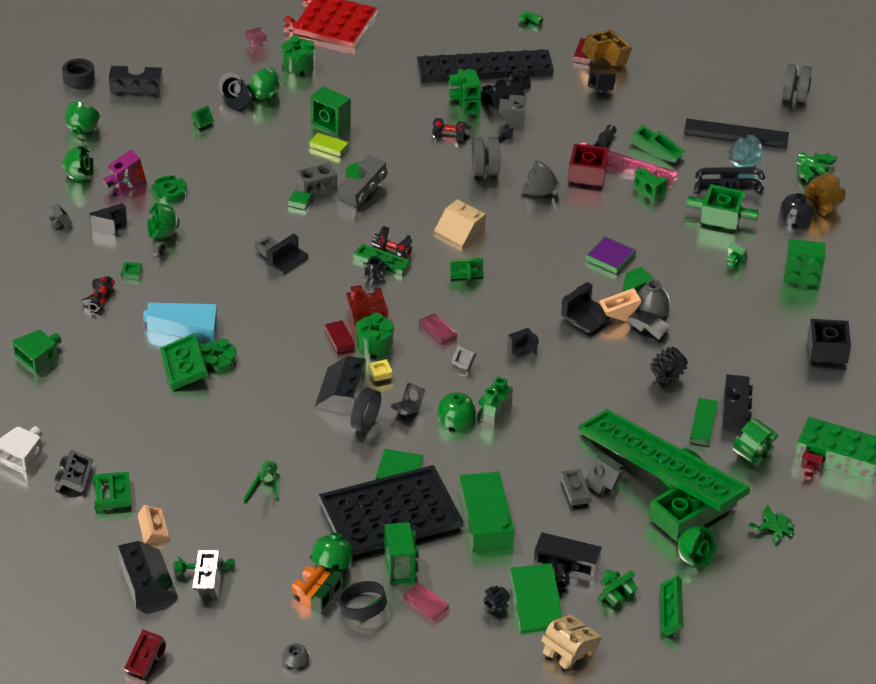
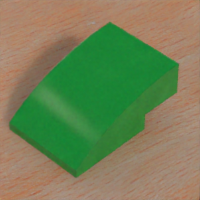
[509,563,562,633]

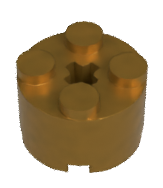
[804,173,846,216]

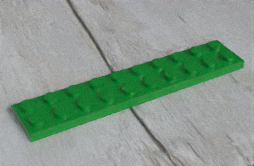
[578,409,750,512]

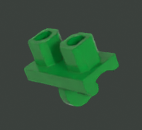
[450,258,484,279]
[598,569,638,607]

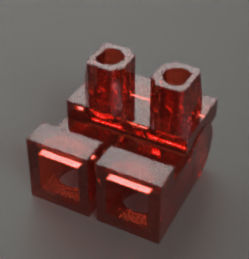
[346,285,388,326]

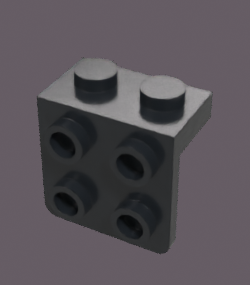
[481,79,525,112]
[561,282,612,333]

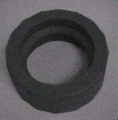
[62,58,95,87]

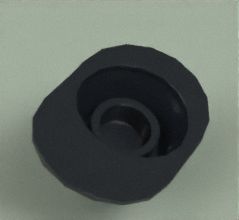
[218,72,249,110]

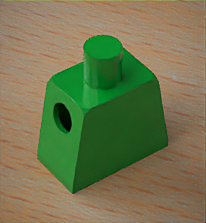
[12,330,62,373]

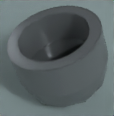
[152,242,168,257]

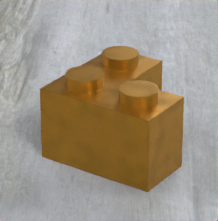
[581,29,632,67]

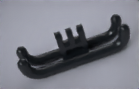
[694,167,766,192]

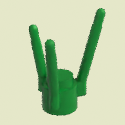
[243,460,280,502]

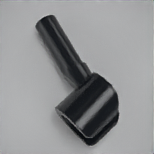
[498,124,514,141]

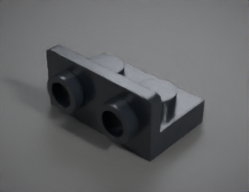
[54,450,93,493]

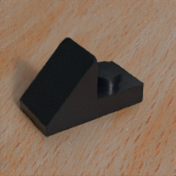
[89,203,127,234]

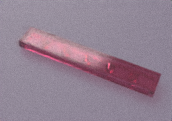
[579,142,677,186]

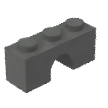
[338,154,388,208]

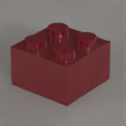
[568,143,609,186]

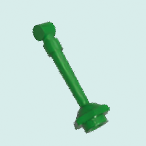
[173,557,235,577]

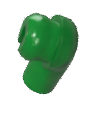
[518,11,544,25]

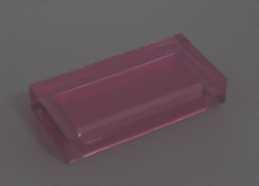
[419,313,457,346]
[403,582,449,621]

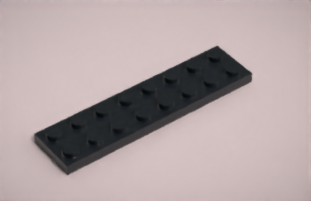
[417,49,554,82]

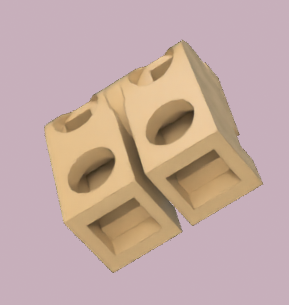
[541,615,602,669]

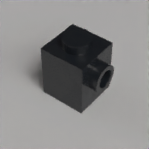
[588,69,616,93]

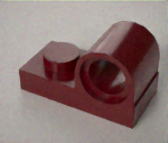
[124,629,166,679]

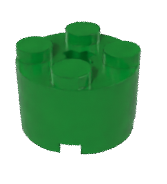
[281,36,315,74]
[356,313,394,357]
[732,418,779,467]

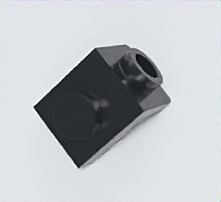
[508,328,539,353]

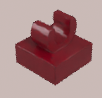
[801,451,823,478]

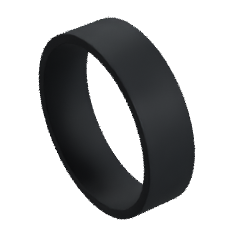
[351,387,381,432]
[338,581,387,620]

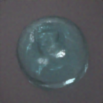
[728,135,764,167]

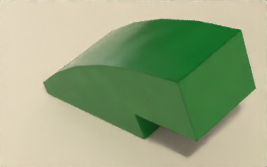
[629,124,685,162]

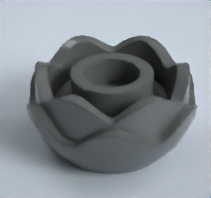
[282,643,310,669]

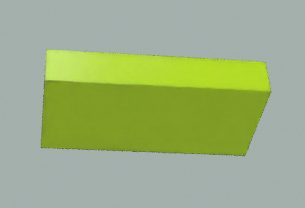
[309,133,348,157]

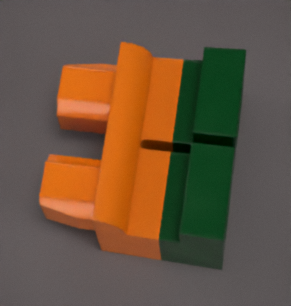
[292,565,342,614]

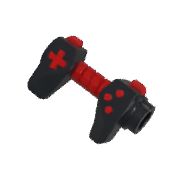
[432,118,471,142]
[372,226,413,258]
[81,276,115,312]

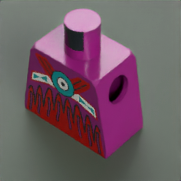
[103,149,147,192]

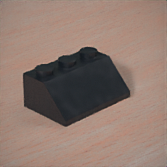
[315,356,366,415]
[118,541,178,608]

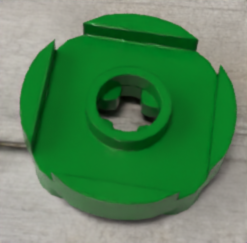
[200,338,237,372]

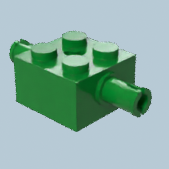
[686,184,759,230]

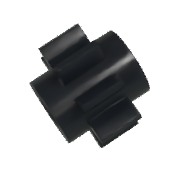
[363,257,386,280]
[483,585,510,613]

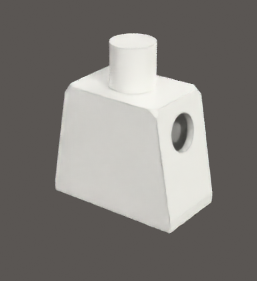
[0,426,42,472]

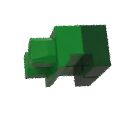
[477,376,513,426]

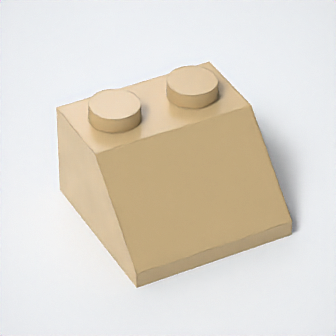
[434,199,486,248]

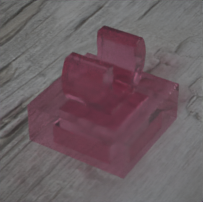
[245,27,267,49]

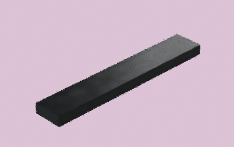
[684,118,789,147]

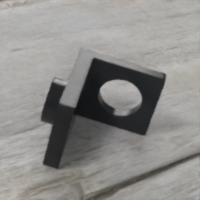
[390,383,425,416]

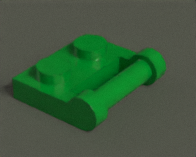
[92,471,131,512]

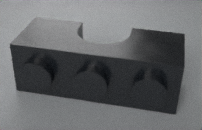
[109,66,163,93]
[722,374,753,430]

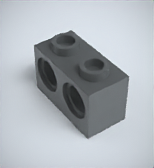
[296,163,338,195]

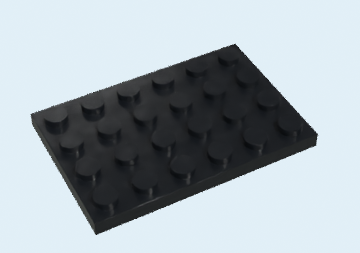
[319,465,464,556]

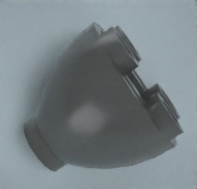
[521,160,561,196]
[634,280,670,320]

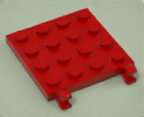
[284,0,378,48]

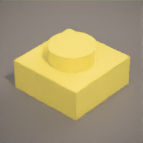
[368,359,393,382]

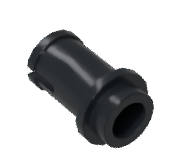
[553,563,569,590]

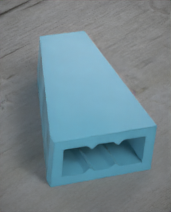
[143,303,217,343]

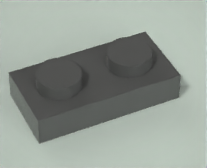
[560,469,591,506]

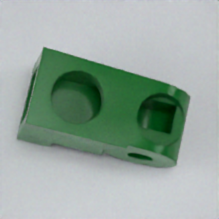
[634,168,668,199]

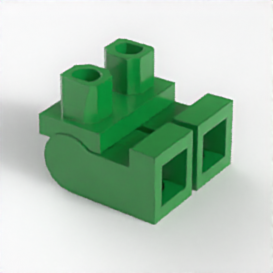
[449,69,481,114]

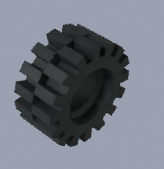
[650,347,688,384]

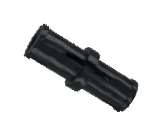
[593,125,617,147]

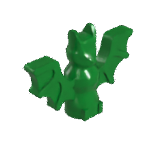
[797,152,837,183]

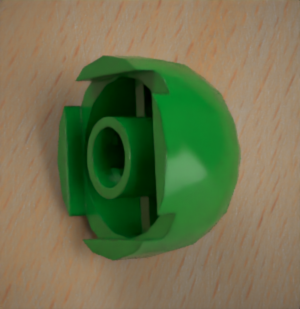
[247,67,281,100]
[65,102,101,135]
[62,145,95,181]
[147,203,180,239]
[437,392,476,431]
[678,526,717,569]
[310,532,353,569]

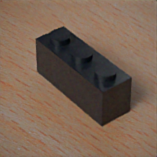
[533,532,602,579]

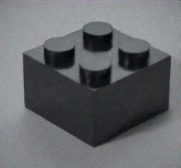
[808,319,851,363]

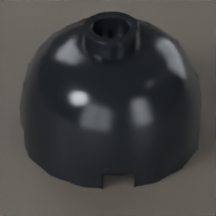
[779,193,815,227]

